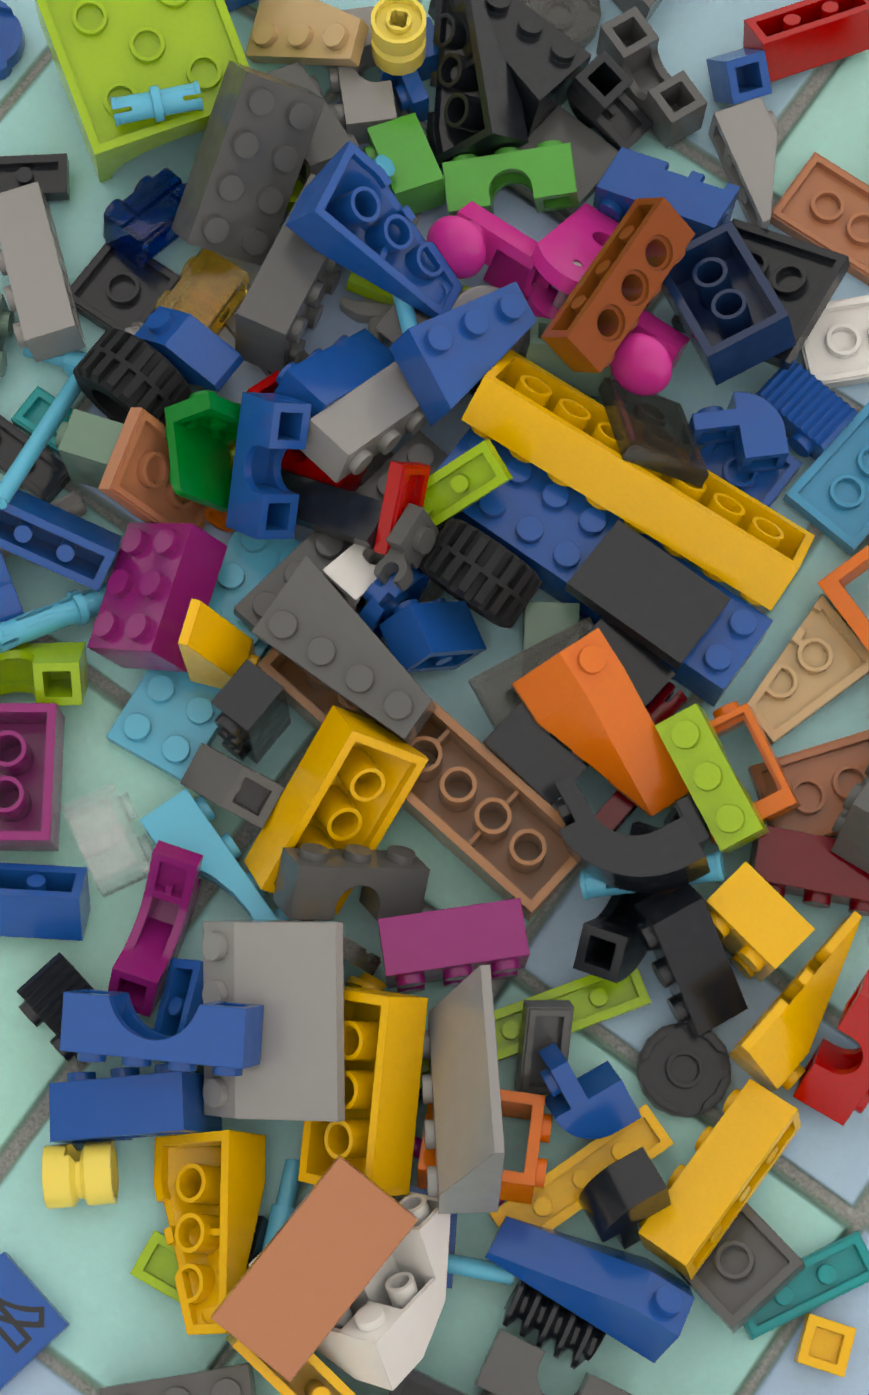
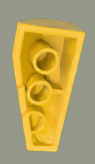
[729,911,862,1092]
[154,1130,266,1335]

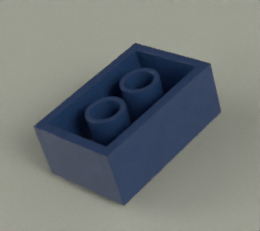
[661,221,797,386]

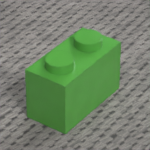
[363,113,446,214]

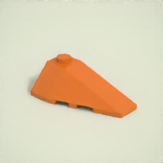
[511,628,689,817]

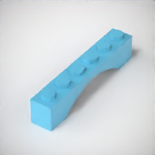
[140,788,289,920]

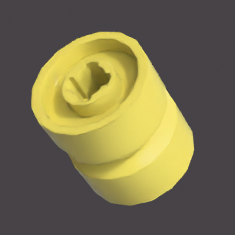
[371,0,426,76]
[42,1140,119,1209]

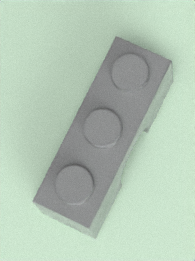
[328,6,397,144]

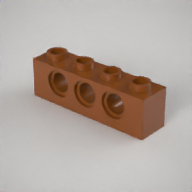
[541,197,695,373]

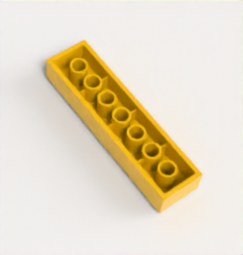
[461,349,815,611]

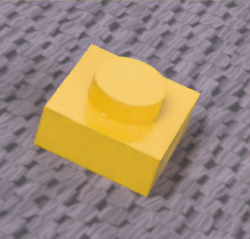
[794,1313,857,1377]

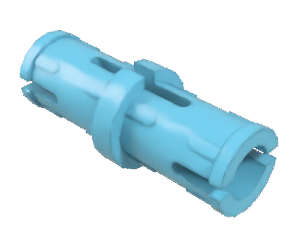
[110,81,204,127]

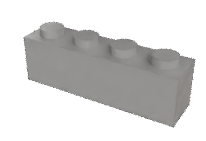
[0,181,86,362]
[300,361,427,483]

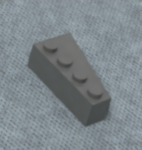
[251,555,437,745]

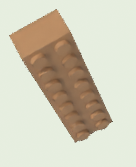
[257,649,580,922]

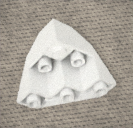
[248,1192,451,1391]

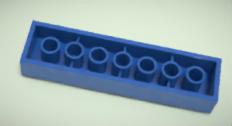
[435,427,773,707]

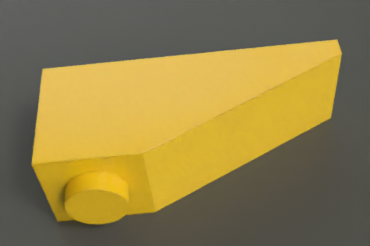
[178,598,261,689]

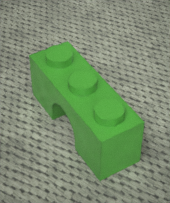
[442,140,579,216]

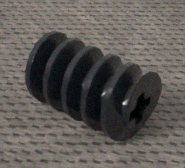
[502,1279,606,1369]

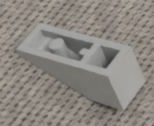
[708,97,779,229]

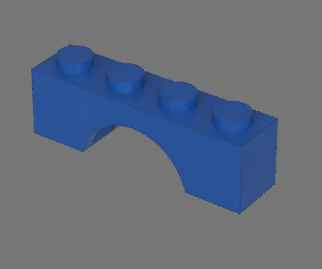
[60,989,264,1076]

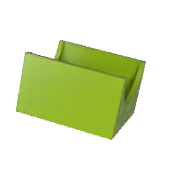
[35,0,250,182]

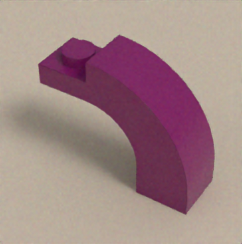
[108,840,203,1018]

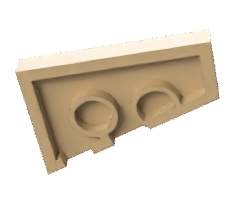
[245,0,369,67]
[748,595,869,746]

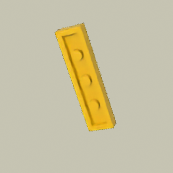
[489,1104,674,1230]

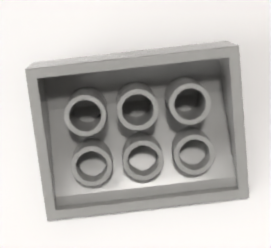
[202,919,345,1122]
[421,965,505,1214]

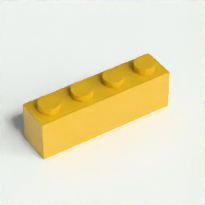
[638,1079,801,1280]

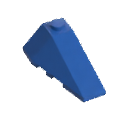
[285,141,463,318]
[485,1216,695,1363]

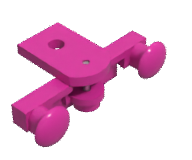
[426,201,690,396]

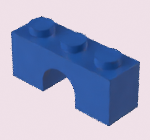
[226,392,312,539]

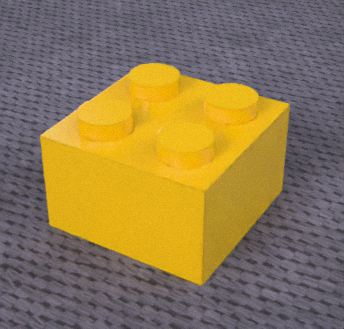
[705,861,815,982]

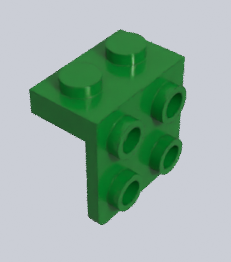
[164,390,241,512]

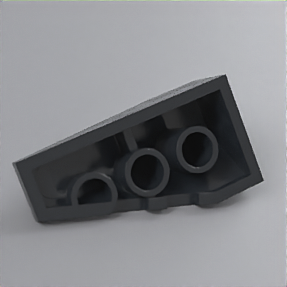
[427,0,529,168]

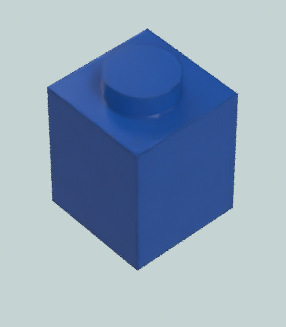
[706,48,772,105]

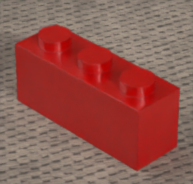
[743,0,869,82]

